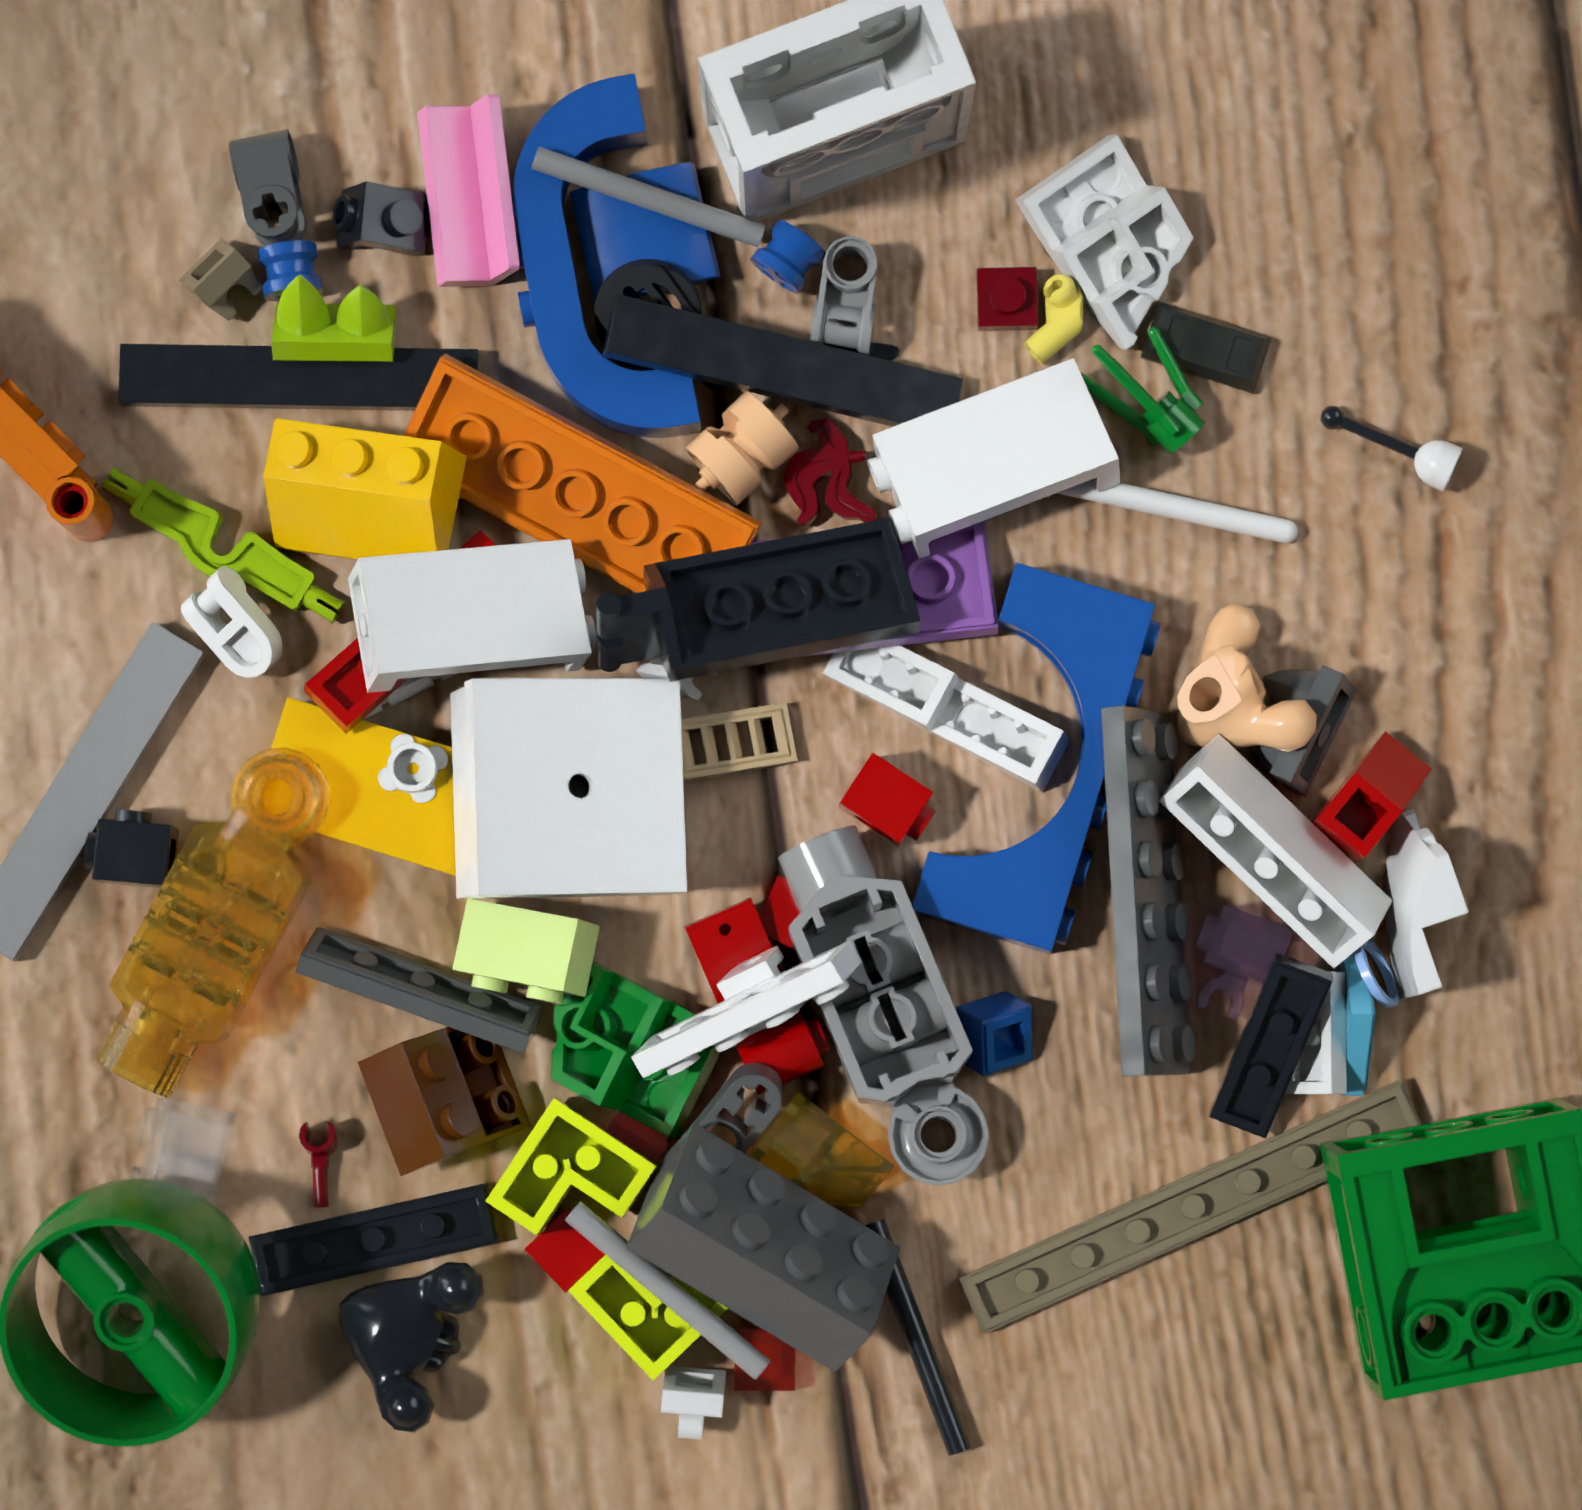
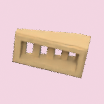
[681,702,798,784]

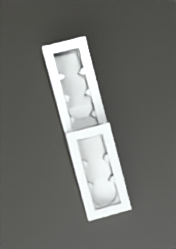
[823,645,1070,793]

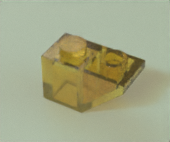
[749,1092,894,1207]

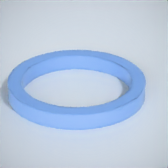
[1354,939,1400,1009]

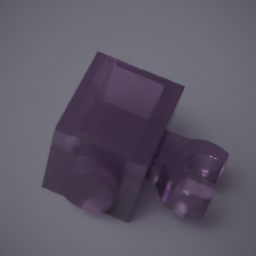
[1194,905,1294,1020]

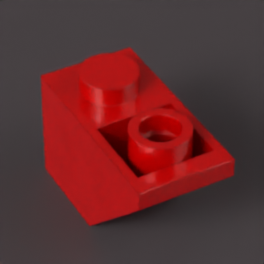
[1311,731,1432,862]

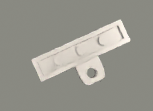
[631,940,862,1078]

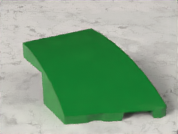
[551,961,721,1140]

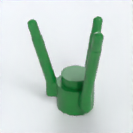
[1080,327,1205,454]

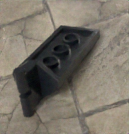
[596,517,921,682]

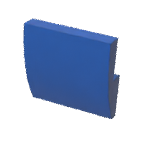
[570,162,721,301]

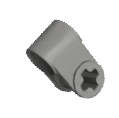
[810,236,877,356]

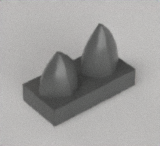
[1250,665,1357,797]

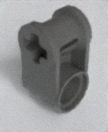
[229,129,306,246]

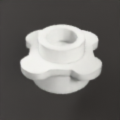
[378,734,448,803]

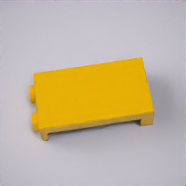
[250,697,456,878]

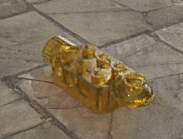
[95,747,330,1098]

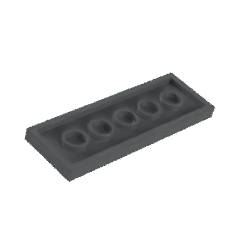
[1101,706,1196,1076]

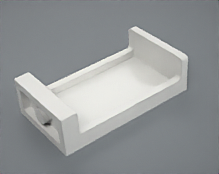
[867,358,1120,559]
[348,539,596,693]

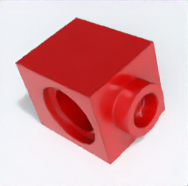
[839,752,936,847]

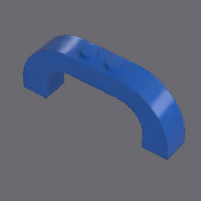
[513,73,702,438]

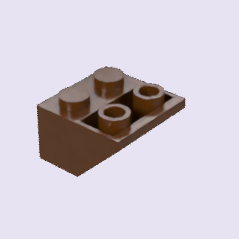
[357,1027,531,1176]

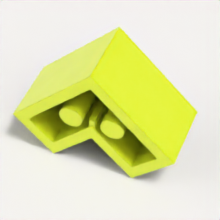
[486,1098,658,1235]
[568,1255,728,1380]

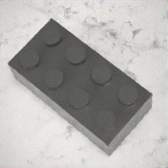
[626,1123,900,1372]

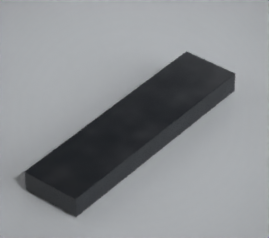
[248,1183,500,1296]

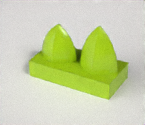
[271,274,397,362]

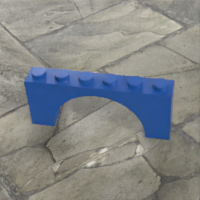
[912,562,1161,954]

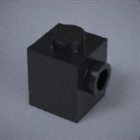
[84,810,179,889]

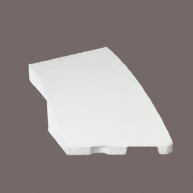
[1015,135,1194,350]
[1384,809,1469,999]

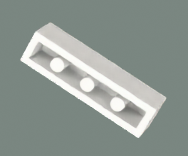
[1159,734,1393,969]

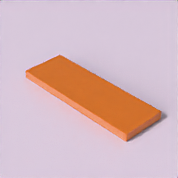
[403,354,763,593]

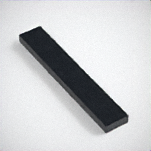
[602,294,963,427]
[118,344,479,411]

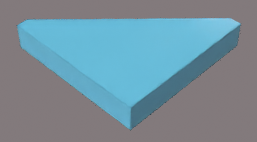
[1340,950,1376,1096]

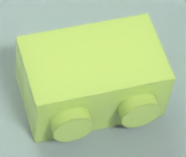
[452,899,600,1004]

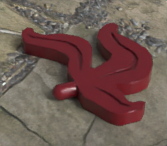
[784,419,877,527]

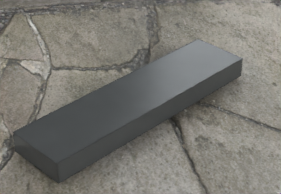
[295,927,543,1054]

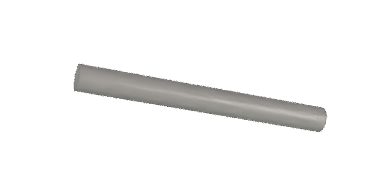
[531,146,765,248]
[565,1201,771,1380]

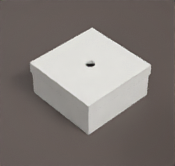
[450,678,687,899]

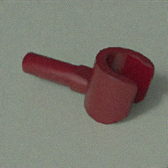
[299,1121,339,1207]

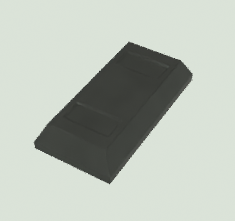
[1140,301,1272,394]

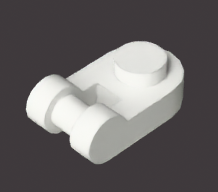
[181,566,283,678]

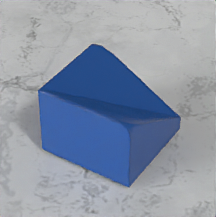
[956,992,1033,1077]

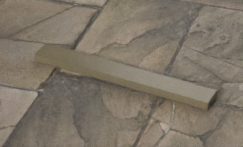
[958,1080,1421,1334]

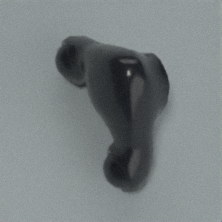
[339,1262,484,1433]

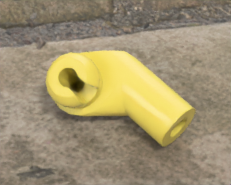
[1023,274,1083,365]

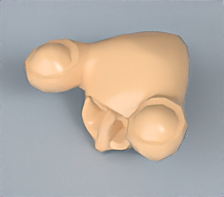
[1176,603,1317,752]

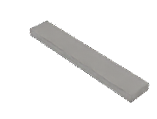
[0,621,206,961]

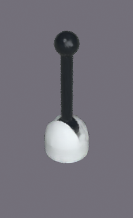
[1320,406,1463,492]

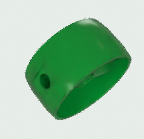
[0,1178,260,1447]

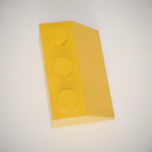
[263,418,467,561]

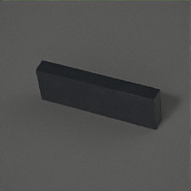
[1209,952,1333,1139]

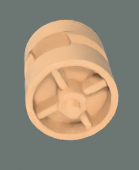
[684,391,799,505]

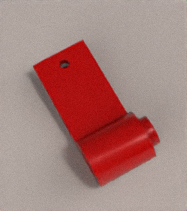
[684,897,831,1095]

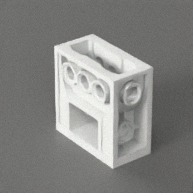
[698,0,976,222]

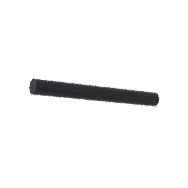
[864,1218,971,1456]

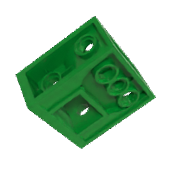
[1320,1098,1582,1401]

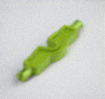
[102,467,346,624]

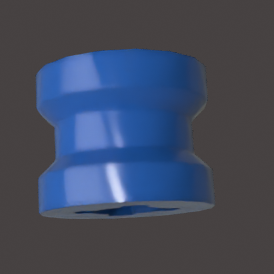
[750,220,826,294]
[257,240,323,302]

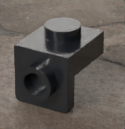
[332,181,429,256]

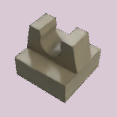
[179,239,262,321]

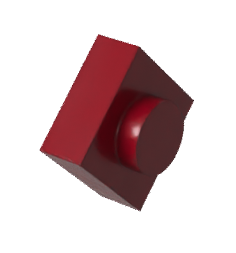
[976,267,1038,331]

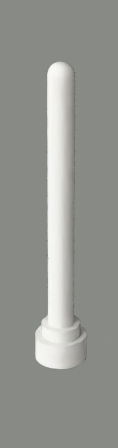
[1047,480,1298,543]

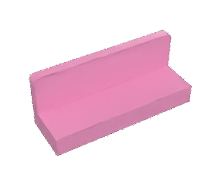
[417,95,520,287]

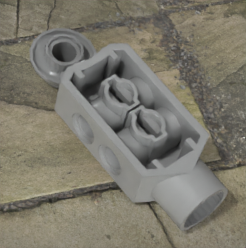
[778,825,989,1186]

